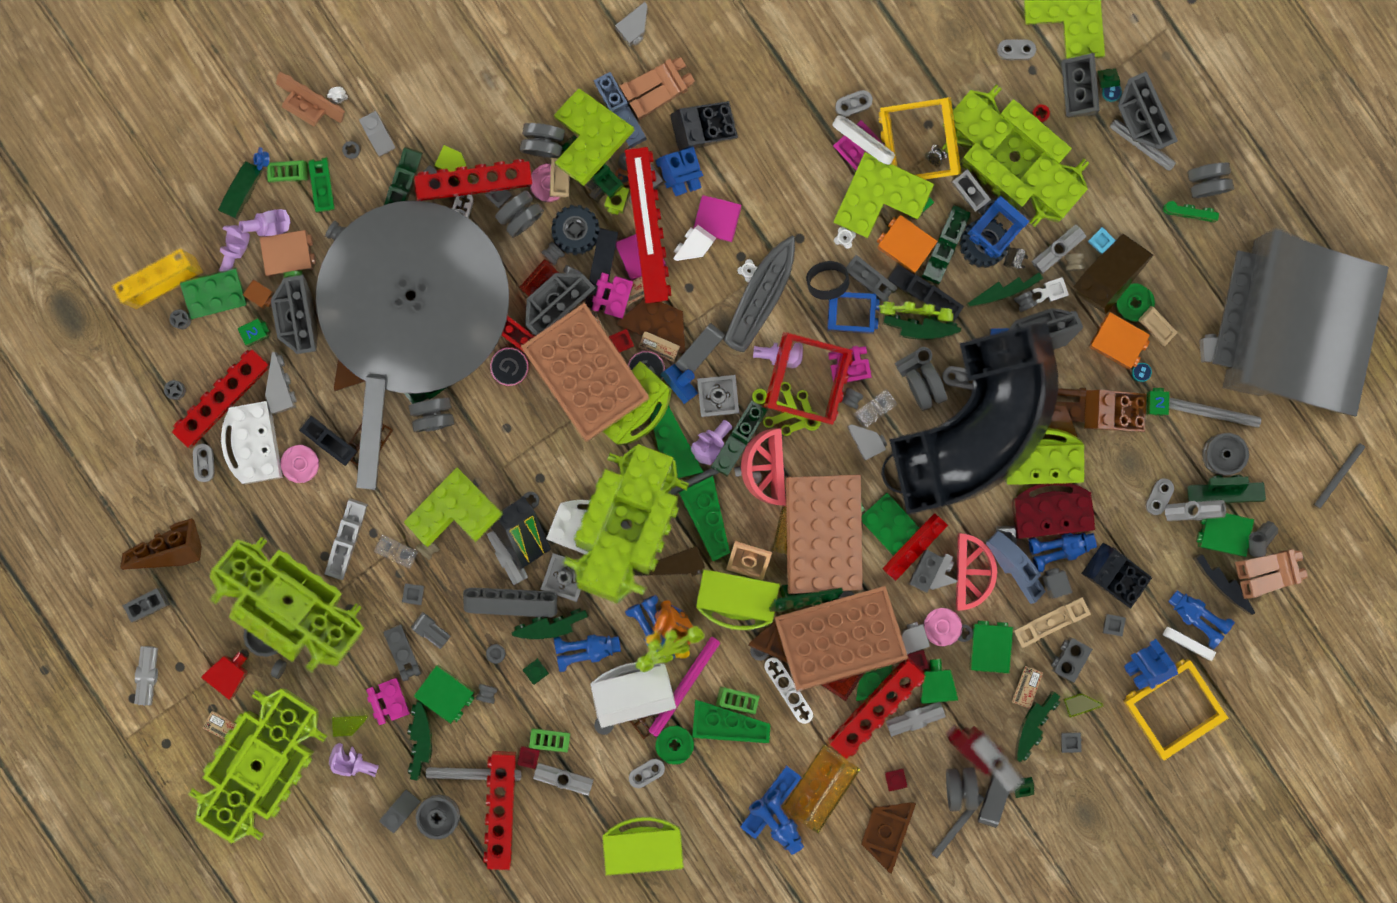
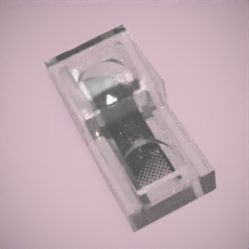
[854,389,897,429]
[374,534,418,569]

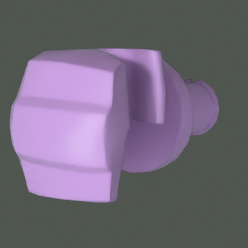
[239,209,290,236]
[219,225,250,272]
[753,343,803,368]
[691,420,732,465]
[329,743,379,777]

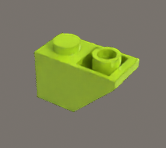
[434,145,472,183]

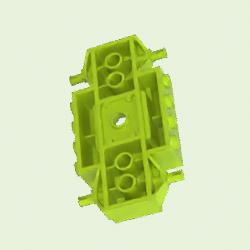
[941,84,1089,227]
[563,444,689,604]
[210,537,364,672]
[188,688,327,844]

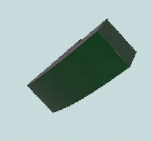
[218,161,263,220]

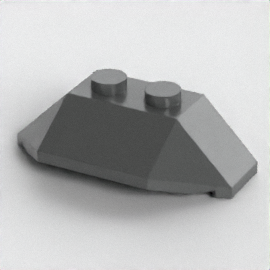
[1118,71,1178,149]
[526,273,595,336]
[271,275,318,354]
[1009,308,1083,350]

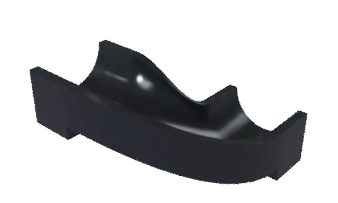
[889,323,1058,515]

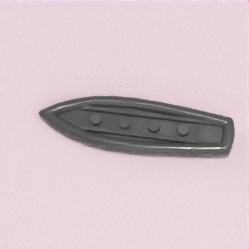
[724,235,795,352]

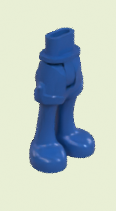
[1029,533,1097,573]
[1168,590,1235,650]
[625,595,675,658]
[553,634,621,672]
[749,789,804,855]

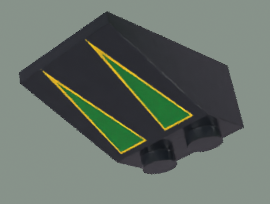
[491,496,551,569]

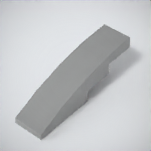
[325,498,368,580]

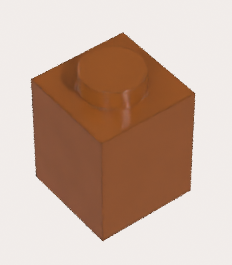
[243,279,274,309]

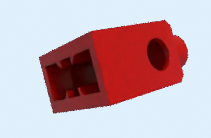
[201,651,248,700]

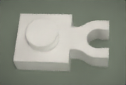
[1032,277,1069,304]

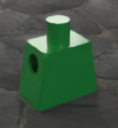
[920,659,958,703]

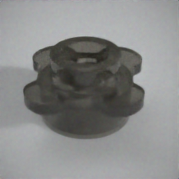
[925,144,948,167]

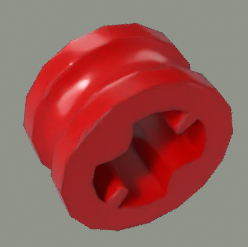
[1032,104,1050,123]

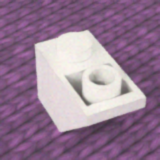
[673,225,716,261]

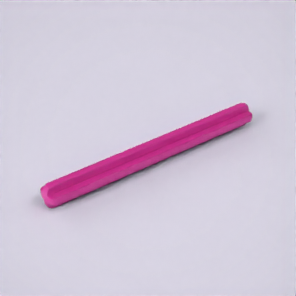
[649,637,720,737]

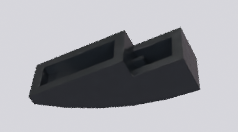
[299,414,357,466]

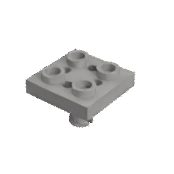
[697,375,739,417]
[541,553,581,602]

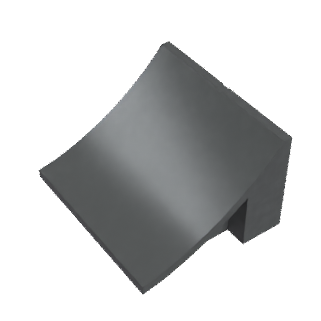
[1212,228,1389,417]

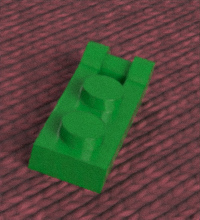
[308,157,335,213]
[1163,201,1219,223]

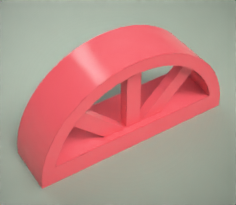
[741,428,786,505]
[956,533,997,610]

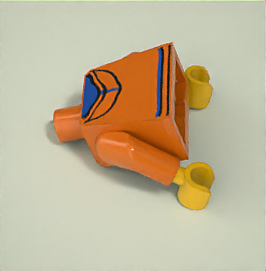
[646,600,693,659]

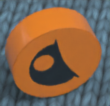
[615,168,629,187]

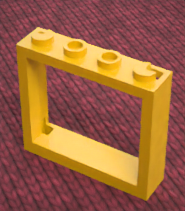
[878,97,962,179]
[112,249,204,309]
[1123,659,1228,760]

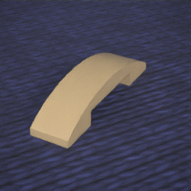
[1014,597,1091,648]

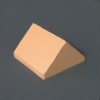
[726,541,772,581]

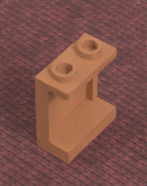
[260,230,316,277]

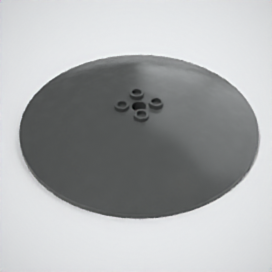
[316,201,509,393]

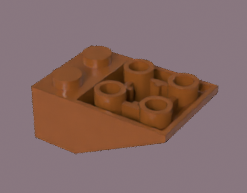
[1084,390,1146,432]

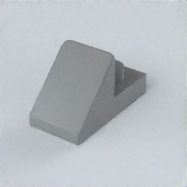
[929,553,958,590]

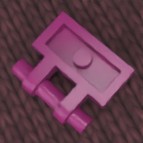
[592,272,633,319]
[828,345,872,382]
[366,678,410,725]

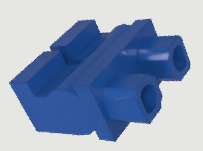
[655,147,704,196]
[1124,639,1178,690]

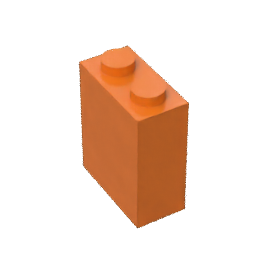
[876,215,938,274]
[1089,312,1150,370]

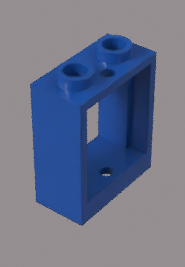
[827,292,879,334]

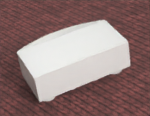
[221,401,283,484]
[546,500,631,554]
[591,662,677,728]

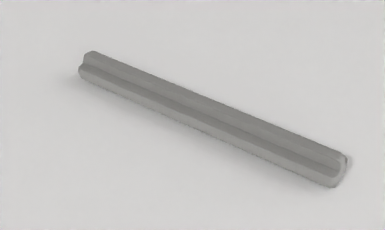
[1169,398,1261,427]
[426,767,521,781]

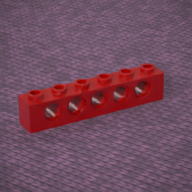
[414,159,533,201]
[172,349,270,449]
[828,657,925,759]
[483,751,516,870]

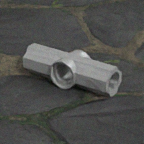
[1031,224,1086,274]
[1165,500,1226,521]
[487,531,528,585]
[134,646,158,706]
[886,702,946,737]
[972,734,1023,792]
[533,763,594,796]

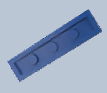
[740,765,802,839]

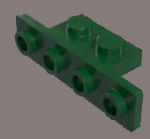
[1187,475,1266,503]
[769,584,844,612]

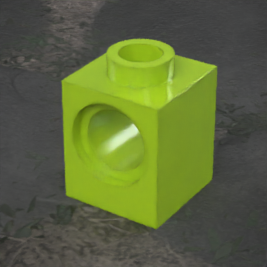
[604,188,630,215]

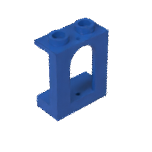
[967,196,1029,259]

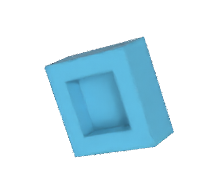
[1088,227,1116,255]

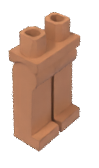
[620,57,695,121]
[1235,549,1308,599]

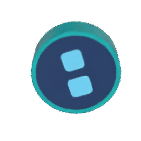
[1102,86,1122,102]
[1132,363,1152,382]

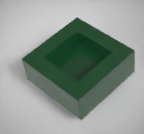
[1097,68,1120,89]
[523,658,549,685]
[1014,777,1035,798]

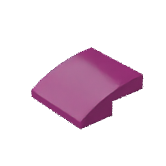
[833,120,885,170]
[693,195,742,242]
[616,234,666,281]

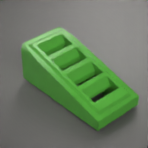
[267,160,309,182]
[716,687,760,714]
[529,728,570,752]

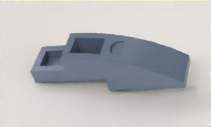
[594,72,647,148]
[986,531,1046,604]

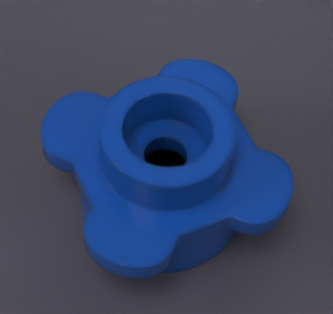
[253,147,269,170]

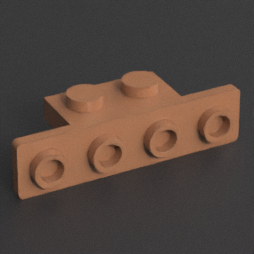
[276,72,345,127]

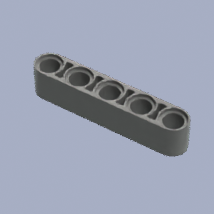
[463,588,557,617]

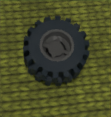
[551,205,600,256]
[959,219,1010,268]

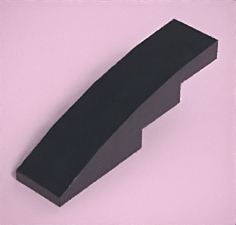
[585,228,619,310]
[887,264,964,322]
[1193,554,1255,615]

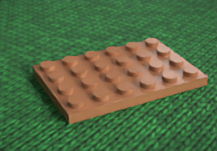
[521,303,650,442]
[786,474,862,594]
[774,586,908,692]

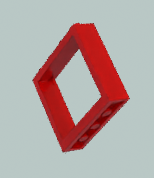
[763,332,853,425]

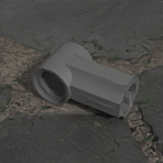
[894,347,932,378]
[1249,521,1278,557]
[410,612,451,649]

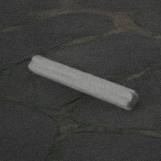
[1110,119,1176,171]

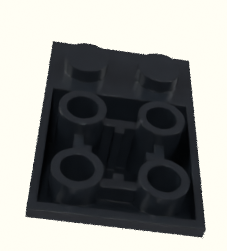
[670,101,738,151]
[1081,543,1152,609]

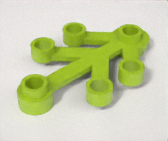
[879,302,954,322]
[752,382,821,436]
[635,626,705,672]

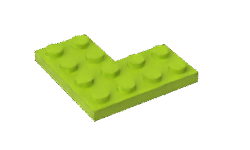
[1024,0,1105,59]
[554,88,635,186]
[834,152,935,238]
[404,467,503,547]

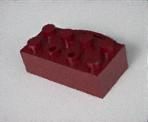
[1012,483,1095,539]
[946,725,1003,776]

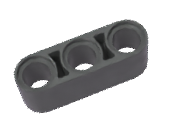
[675,323,725,373]
[978,772,1009,828]

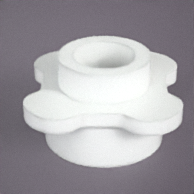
[327,87,348,104]
[834,227,856,249]
[738,259,758,282]

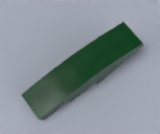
[384,147,423,205]
[922,205,971,285]
[966,272,1043,308]

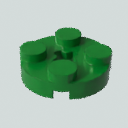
[1116,283,1155,322]
[655,725,694,765]

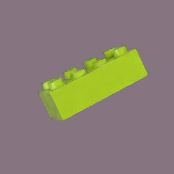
[603,361,672,446]
[1005,428,1084,485]
[696,569,780,630]
[603,817,683,875]

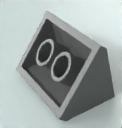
[1061,53,1100,117]

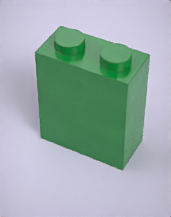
[1196,513,1255,557]
[969,620,1013,674]
[413,664,475,724]

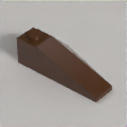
[120,518,202,570]

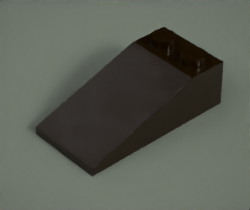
[1073,234,1154,315]
[633,546,705,577]

